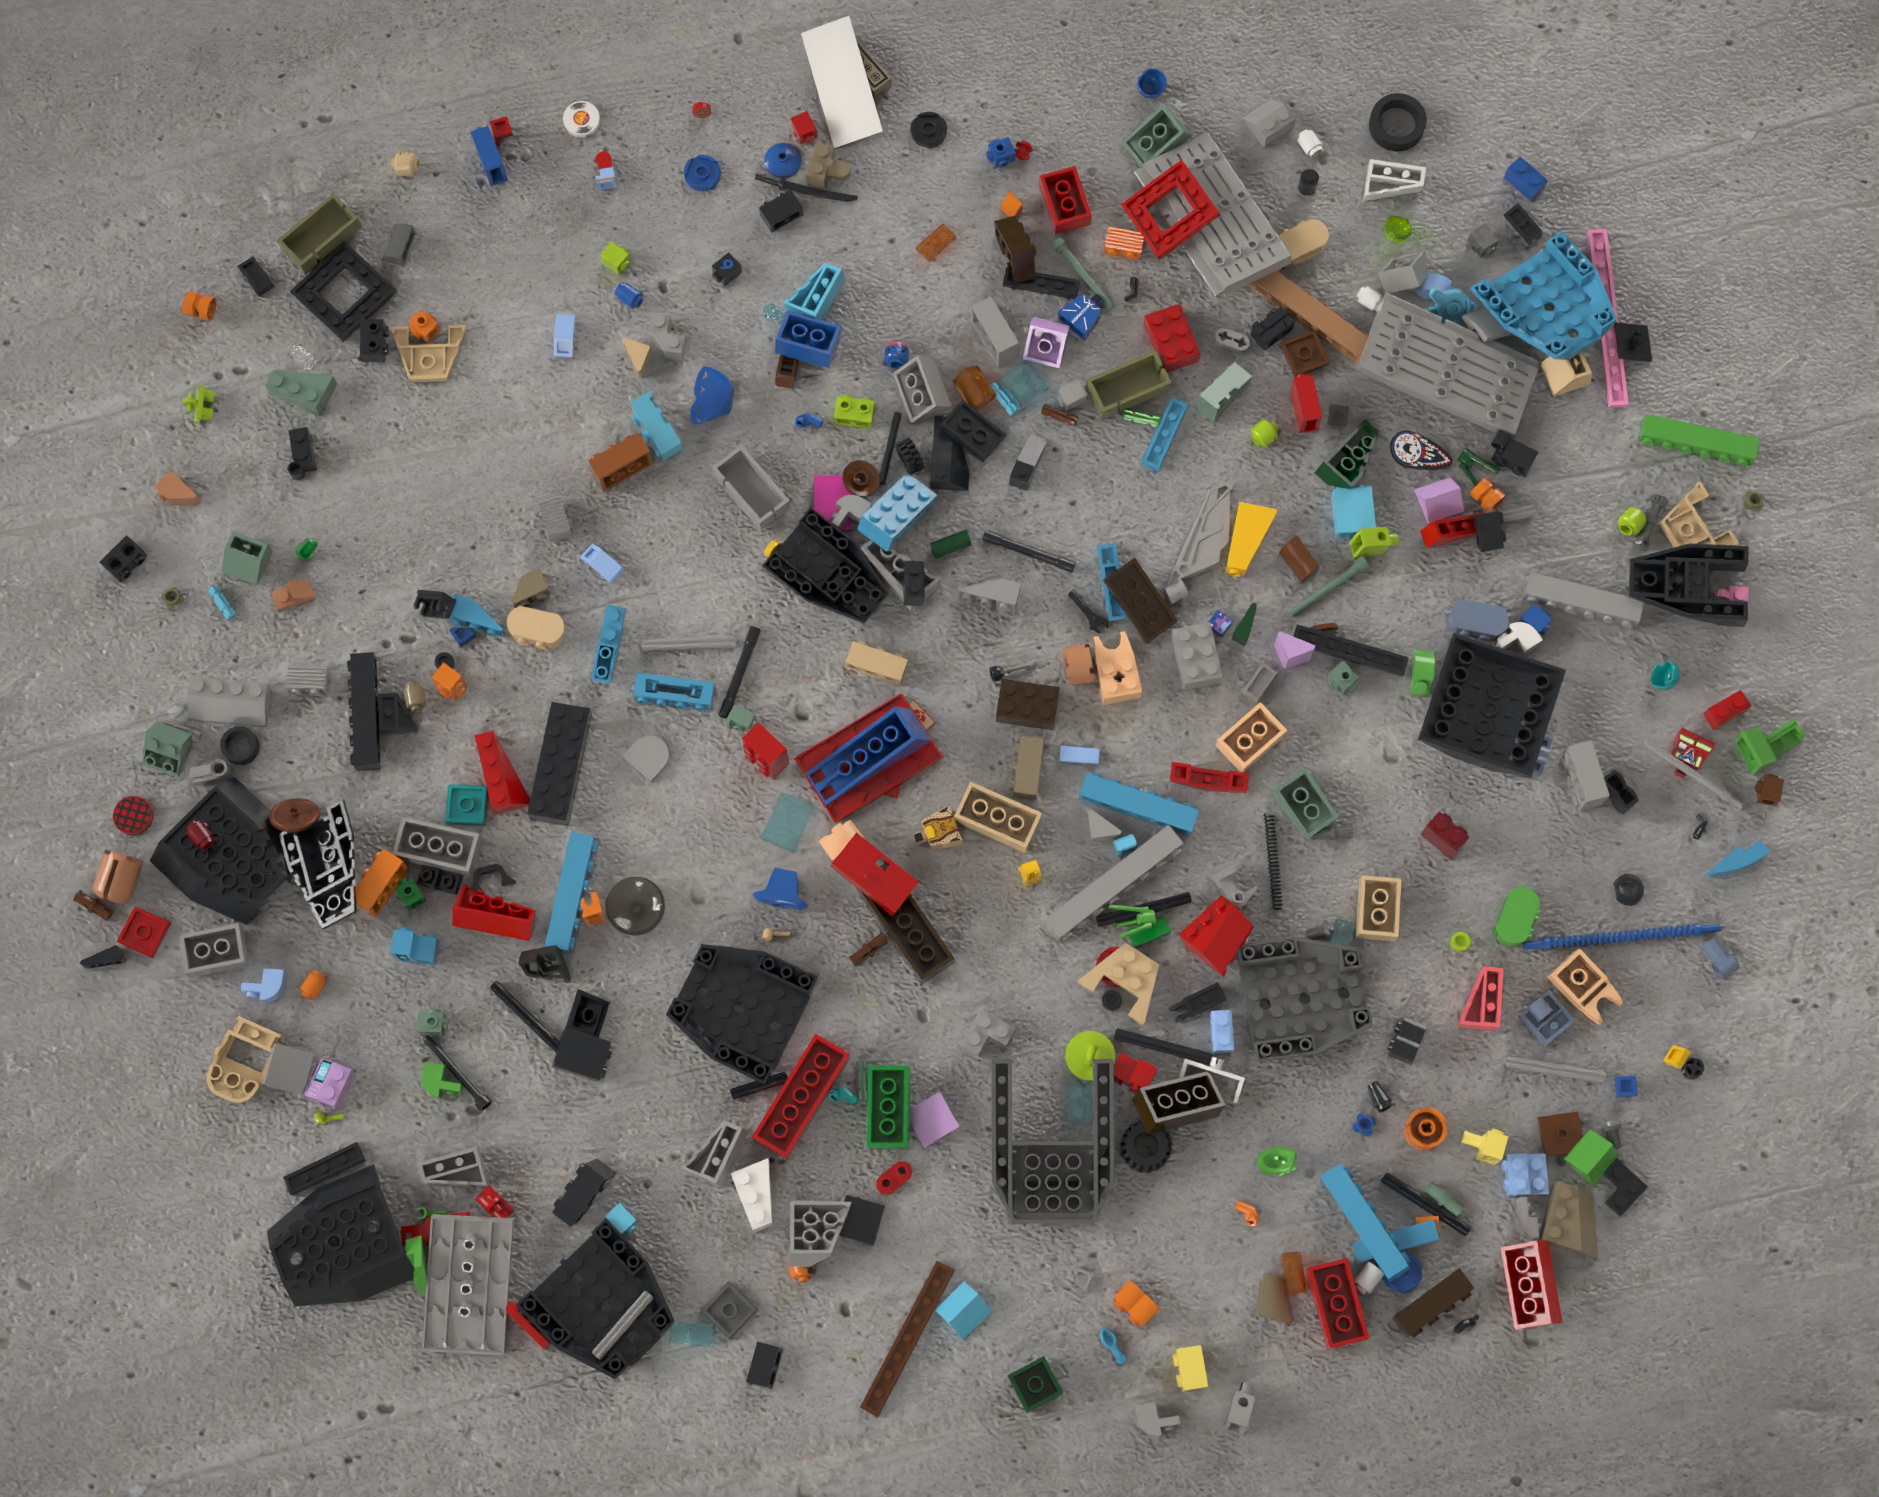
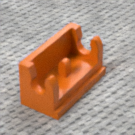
[581,892,606,926]

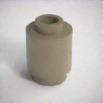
[403,682,426,712]

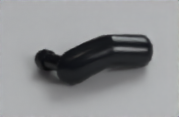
[1125,277,1138,301]
[1693,814,1708,840]
[1454,1314,1479,1334]

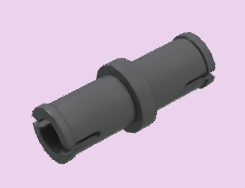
[1312,825,1353,840]

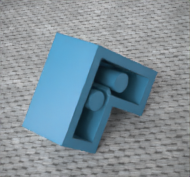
[390,927,440,965]

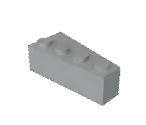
[860,540,941,611]

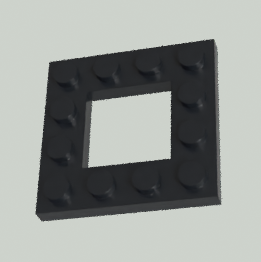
[290,241,397,342]

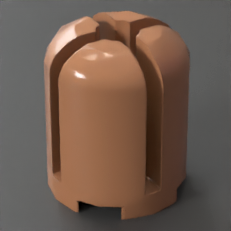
[93,849,144,904]

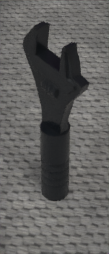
[1068,590,1108,634]

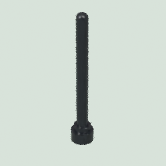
[423,1035,493,1112]

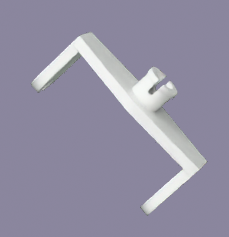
[1179,1057,1245,1103]

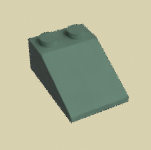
[1122,104,1191,167]
[1270,768,1339,839]

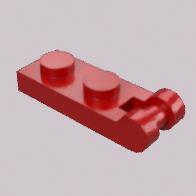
[506,1302,551,1350]

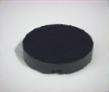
[910,111,947,148]

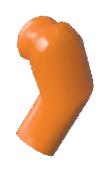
[1235,1200,1259,1227]

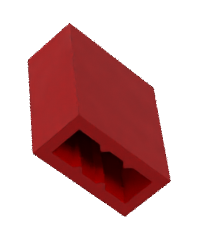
[1290,374,1322,434]

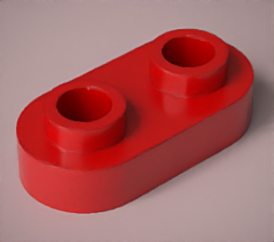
[876,1161,912,1195]

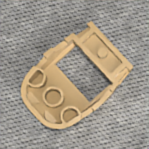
[206,1016,283,1103]

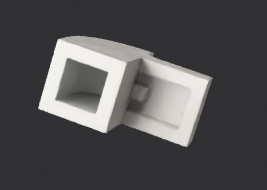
[1495,622,1543,655]

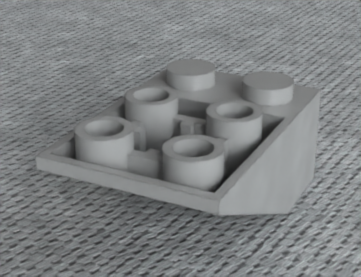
[958,579,1021,617]

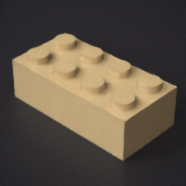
[954,781,1042,853]

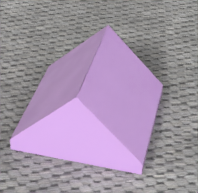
[1414,478,1464,524]
[1274,631,1315,670]

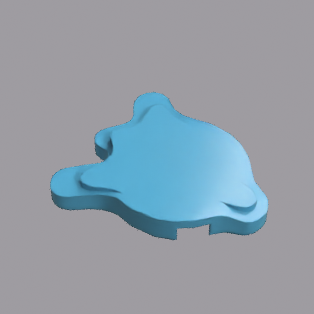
[1427,288,1477,324]

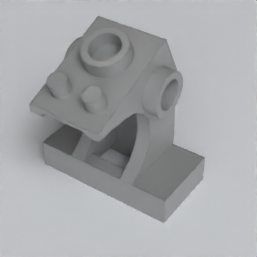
[1209,864,1258,910]

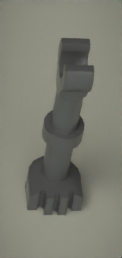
[1635,494,1669,550]

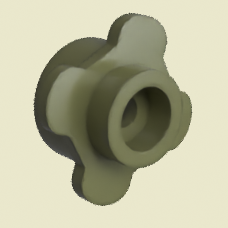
[1743,491,1764,512]
[161,587,184,609]

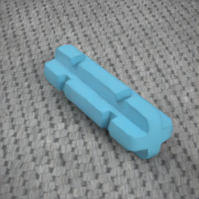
[989,382,1018,415]
[208,585,236,620]

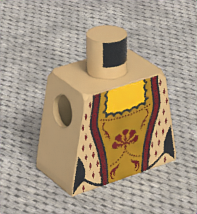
[913,806,962,850]

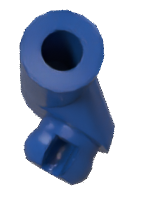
[795,413,824,428]

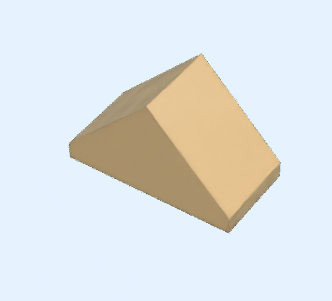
[622,338,652,378]

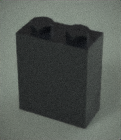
[551,1028,613,1082]

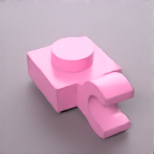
[1714,586,1749,606]

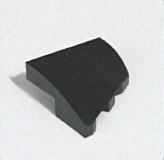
[518,945,571,983]

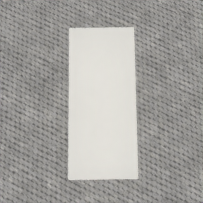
[801,16,883,148]

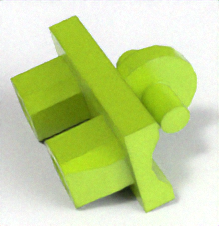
[182,385,215,424]

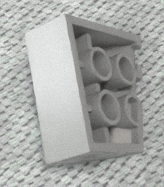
[789,1201,852,1267]

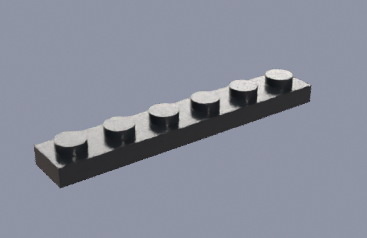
[1293,624,1409,677]

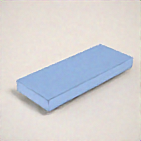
[1059,746,1100,765]

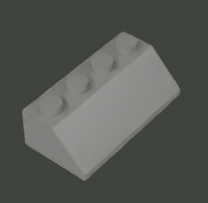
[187,676,272,727]

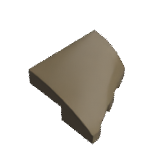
[1254,1273,1293,1325]

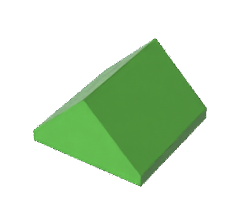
[1734,727,1777,775]
[1564,1129,1619,1187]

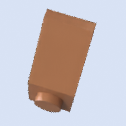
[154,471,201,505]

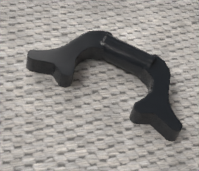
[469,864,516,891]

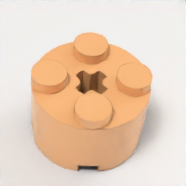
[819,820,865,861]

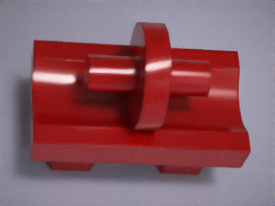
[475,1185,515,1218]

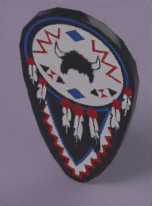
[1390,430,1452,470]

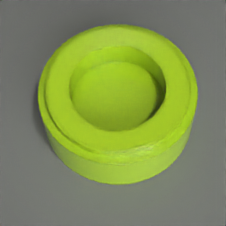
[1450,931,1471,952]

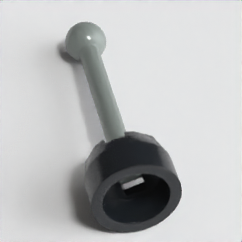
[989,661,1036,682]

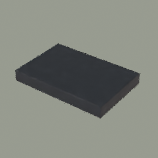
[939,399,1007,463]

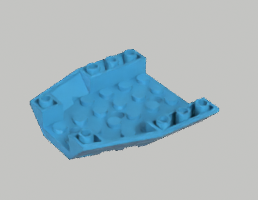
[1470,231,1617,360]

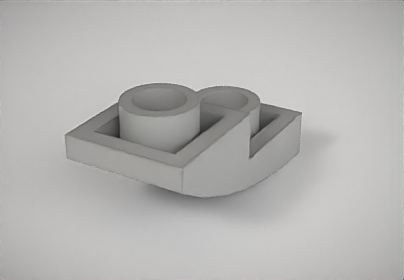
[1515,1197,1542,1240]

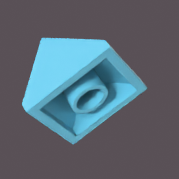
[935,1281,992,1339]

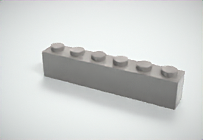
[1522,572,1644,628]

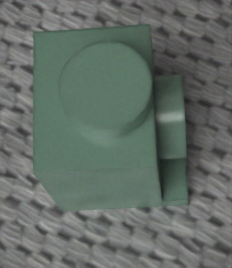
[725,705,757,733]

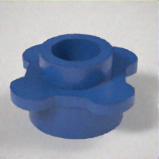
[1353,1113,1376,1137]

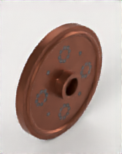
[269,798,320,832]

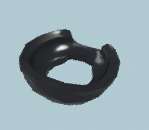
[1613,874,1644,906]

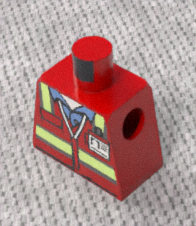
[1671,727,1716,778]

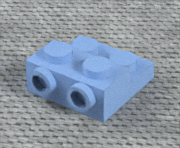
[1501,1153,1549,1197]

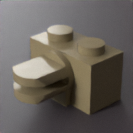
[806,142,851,189]

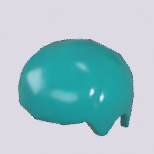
[1651,661,1680,690]

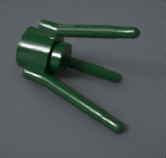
[1457,448,1501,486]

